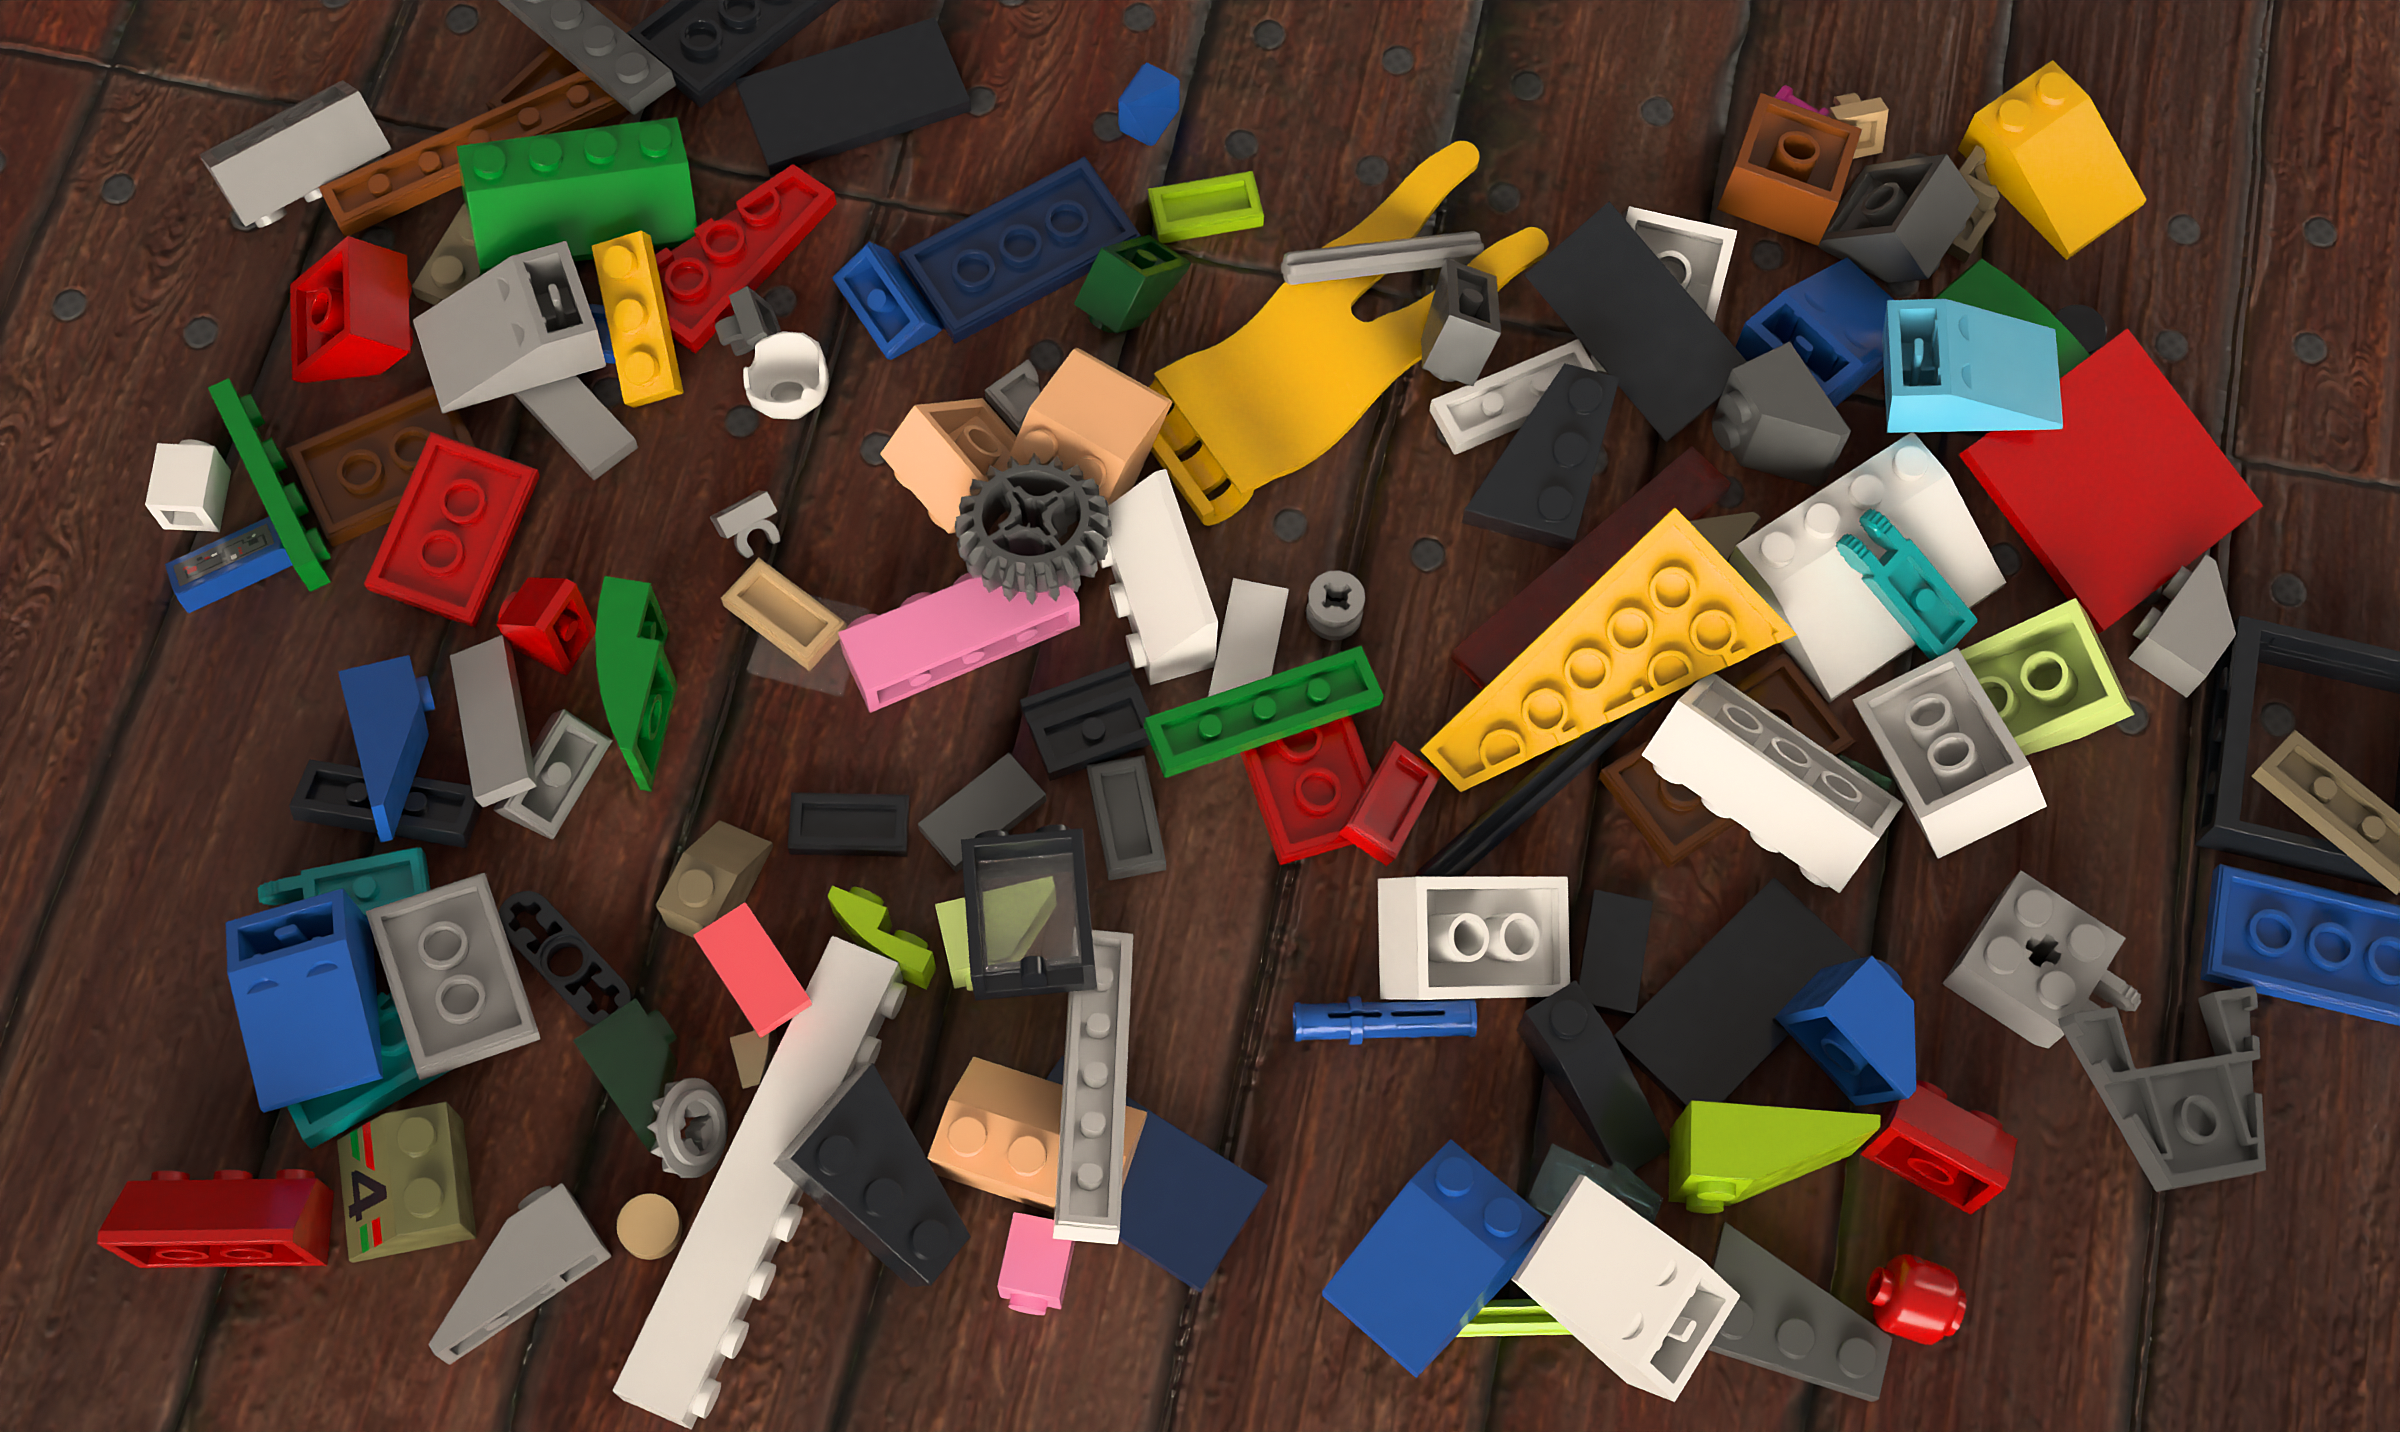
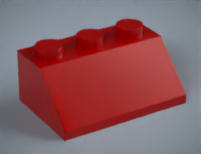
[97,1169,334,1268]

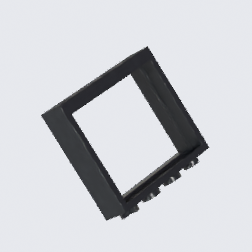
[2194,615,2400,890]

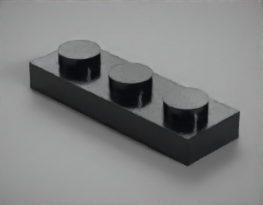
[289,759,482,848]

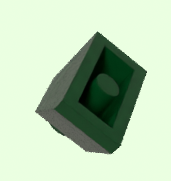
[1074,234,1191,333]

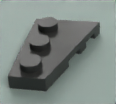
[1707,1222,1893,1402]

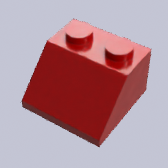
[290,236,413,383]
[1860,1080,2018,1215]

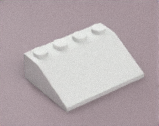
[1728,432,2006,703]

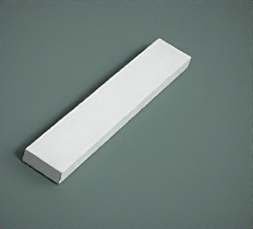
[1053,928,1133,1244]

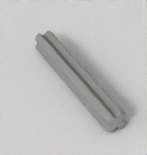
[1281,231,1484,285]

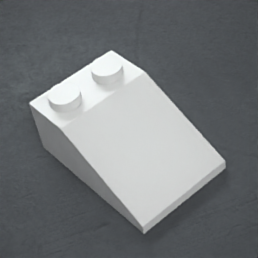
[1591,206,1737,373]
[1853,648,2047,859]
[1378,877,1570,1000]

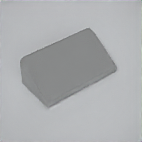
[493,709,613,839]

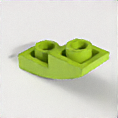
[828,886,936,990]

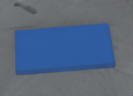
[2200,864,2400,1026]

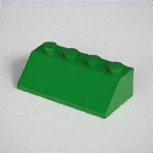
[457,117,697,275]

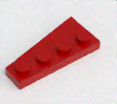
[655,164,837,354]

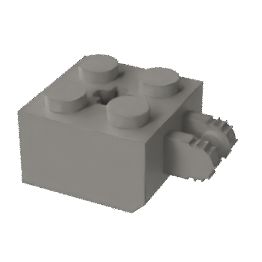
[1942,871,2141,1049]

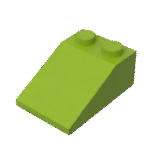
[1669,1100,1880,1214]

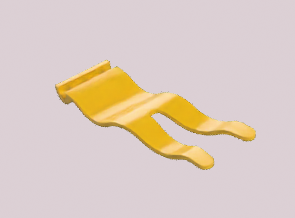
[1149,141,1549,526]

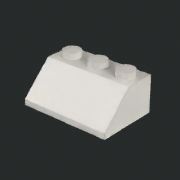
[1098,469,1218,685]

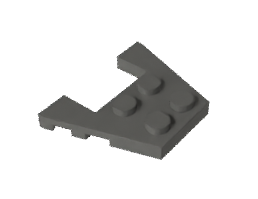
[2058,986,2266,1192]

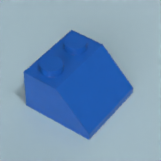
[1775,956,1916,1106]

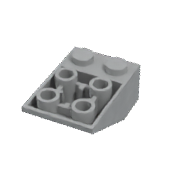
[413,241,606,413]

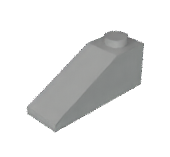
[428,1183,612,1365]

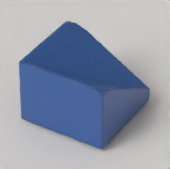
[1118,62,1180,146]

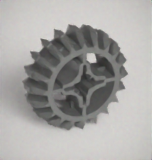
[955,453,1112,605]

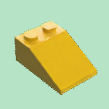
[1958,60,2147,260]

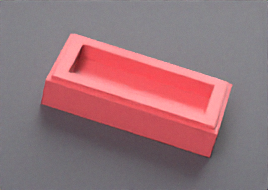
[693,902,812,1038]

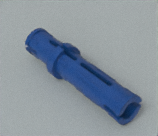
[1293,996,1477,1045]

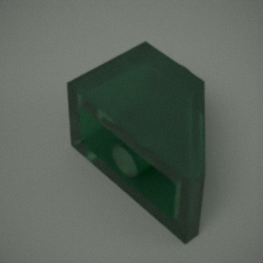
[573,998,678,1152]

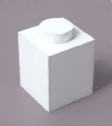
[145,439,231,532]

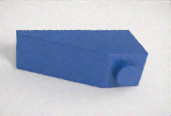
[338,655,435,843]

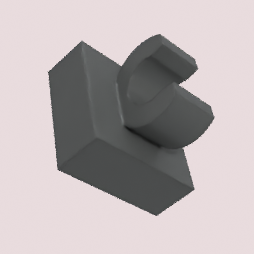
[715,286,781,356]

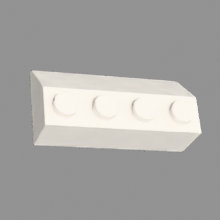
[1642,673,1904,893]

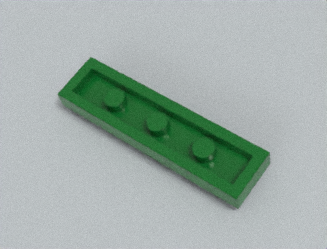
[208,378,331,592]
[1143,646,1384,778]

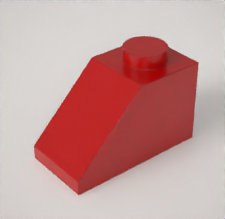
[496,577,596,677]

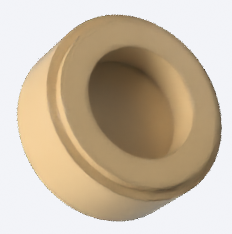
[617,1194,682,1260]

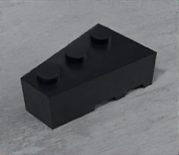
[1462,363,1620,552]
[773,1063,971,1287]

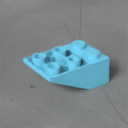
[1882,299,2063,433]

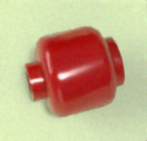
[1866,1254,1967,1345]

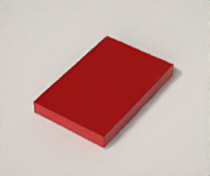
[364,432,540,628]
[1240,715,1372,865]

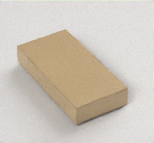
[721,557,847,671]

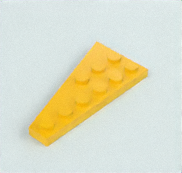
[1419,508,1797,792]

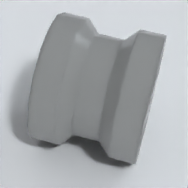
[1306,570,1365,641]

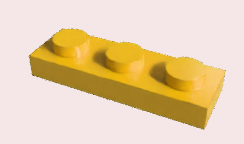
[592,230,684,408]

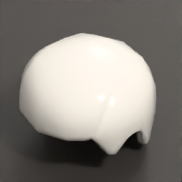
[743,331,829,419]

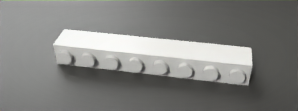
[612,936,907,1430]

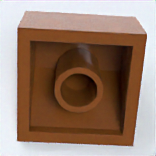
[1717,93,1862,246]

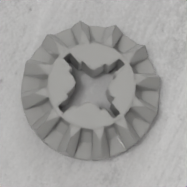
[647,1078,728,1178]

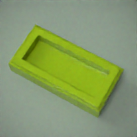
[1148,171,1264,244]

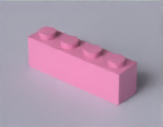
[838,573,1080,713]

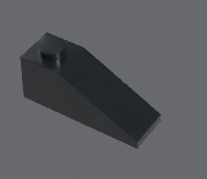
[1516,980,1671,1181]

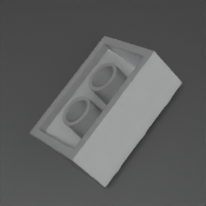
[199,80,392,228]

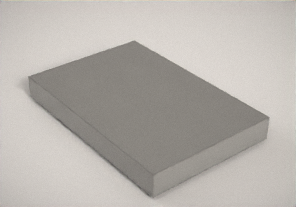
[366,873,541,1080]

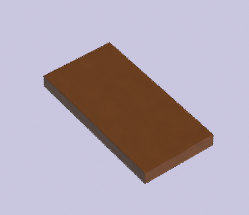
[1599,653,1856,868]

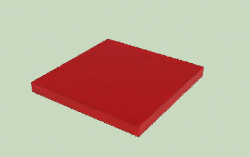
[1958,328,2263,634]

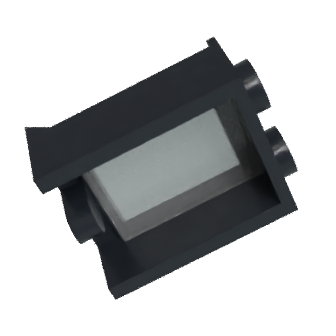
[961,824,1097,1001]

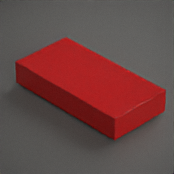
[1339,740,1442,867]

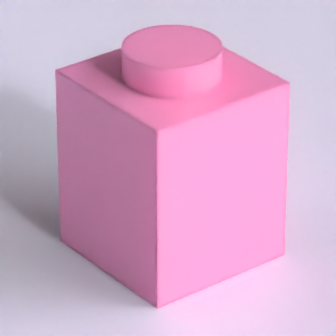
[997,1212,1075,1315]

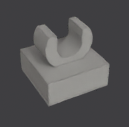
[710,490,780,558]

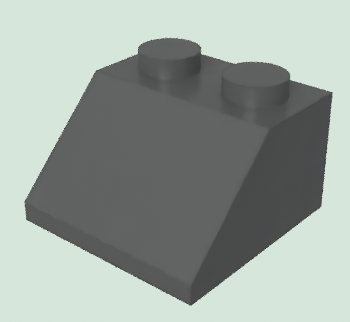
[1818,154,1980,283]
[1711,342,1851,487]

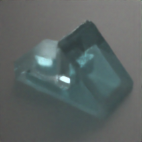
[1526,1144,1663,1224]

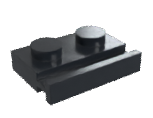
[1020,661,1151,781]

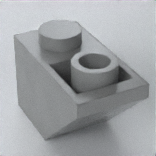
[2128,555,2236,698]

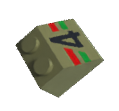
[337,1102,476,1263]

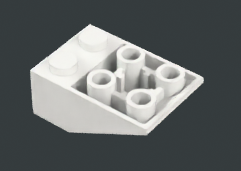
[1511,1174,1740,1402]

